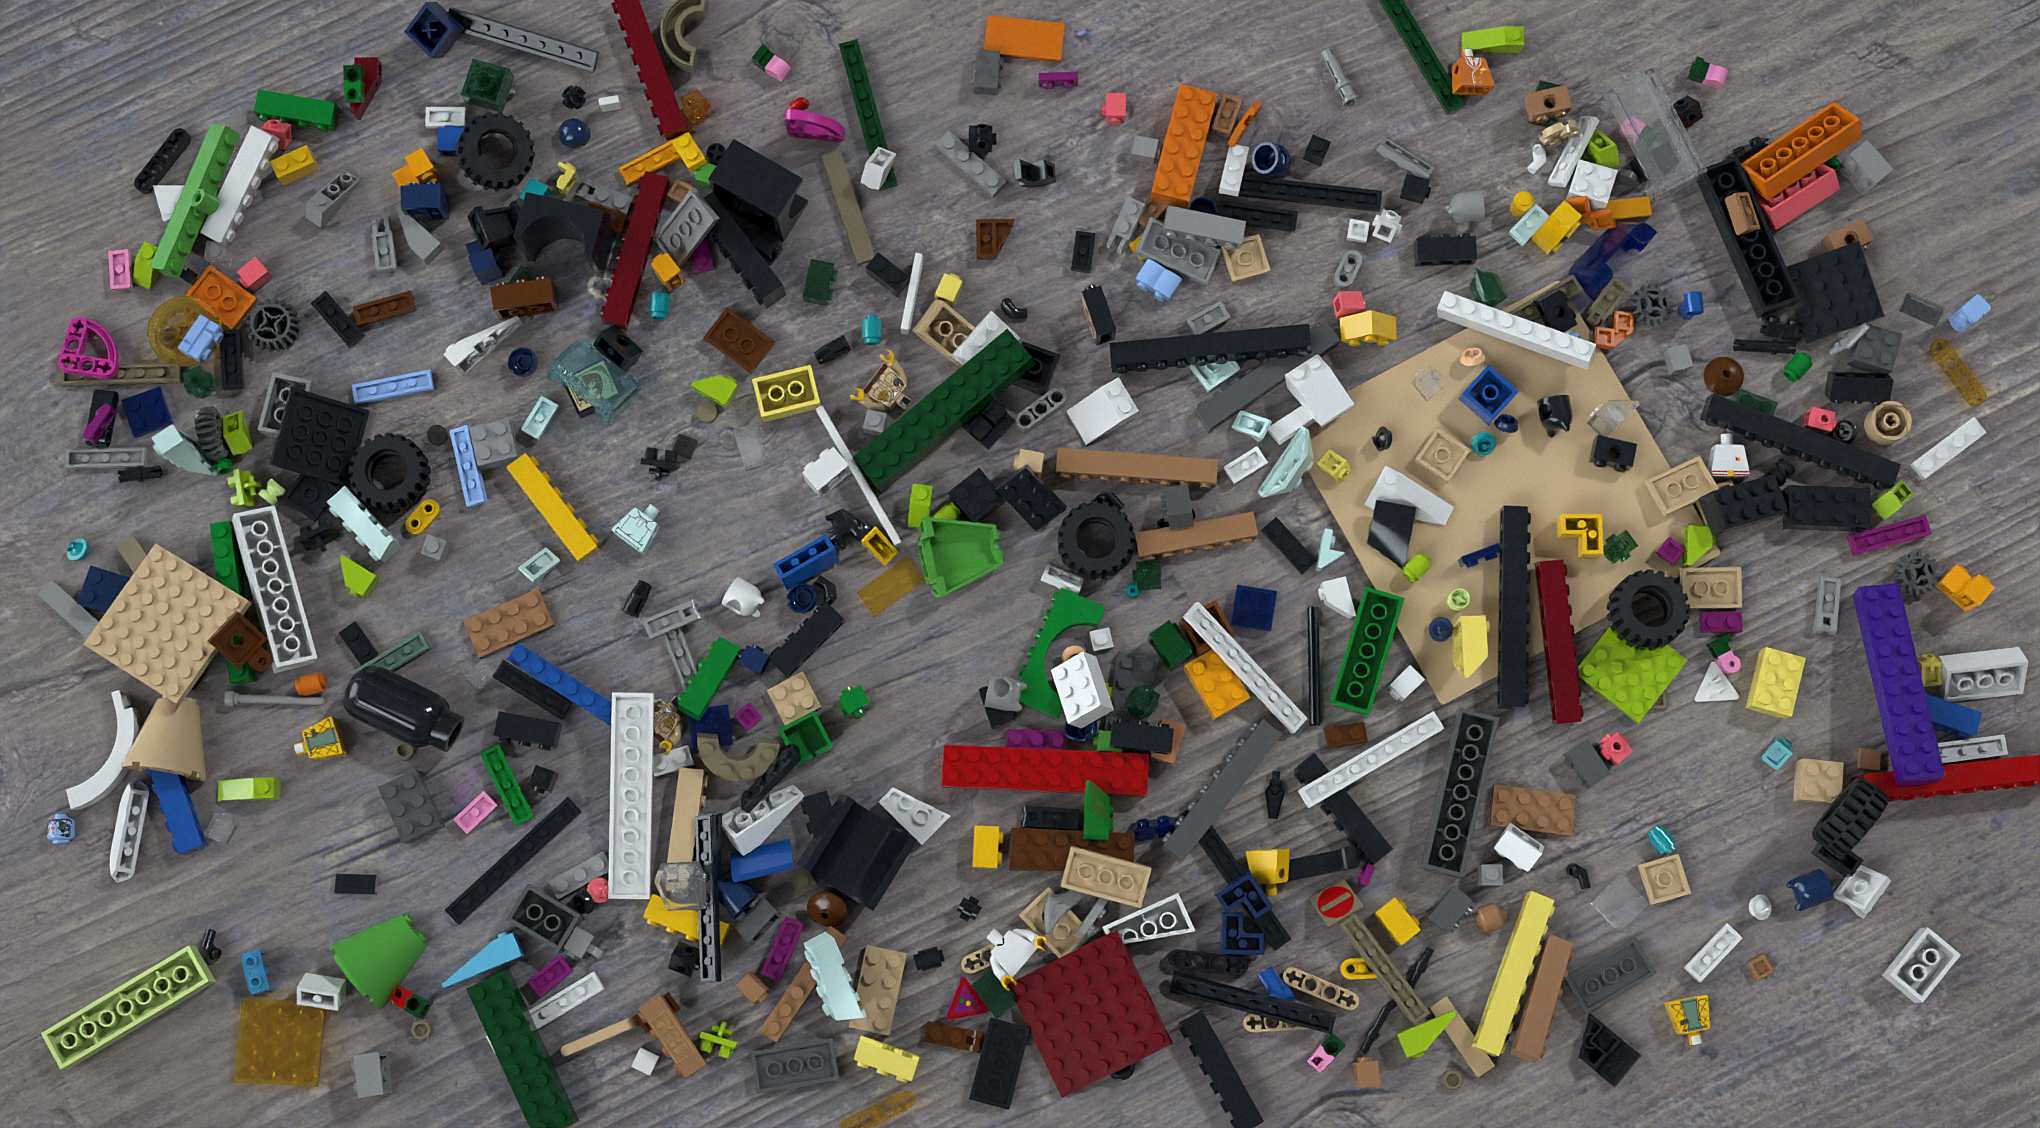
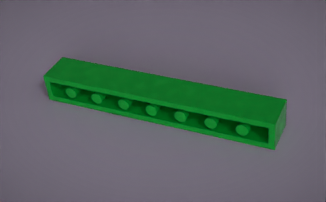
[210,520,256,685]

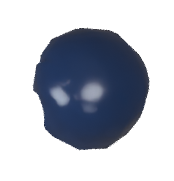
[559,118,591,148]
[1188,196,1218,215]
[508,347,538,377]
[786,583,817,614]
[1064,720,1097,744]

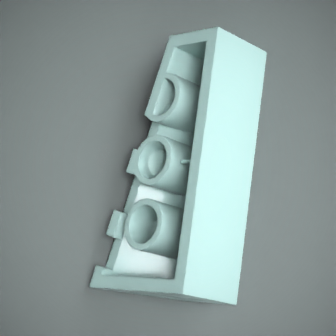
[152,424,217,476]
[327,486,402,563]
[804,932,867,1021]

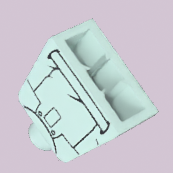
[611,504,660,555]

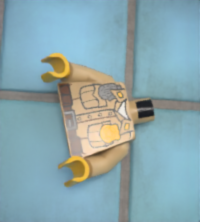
[850,349,912,411]
[653,696,683,756]

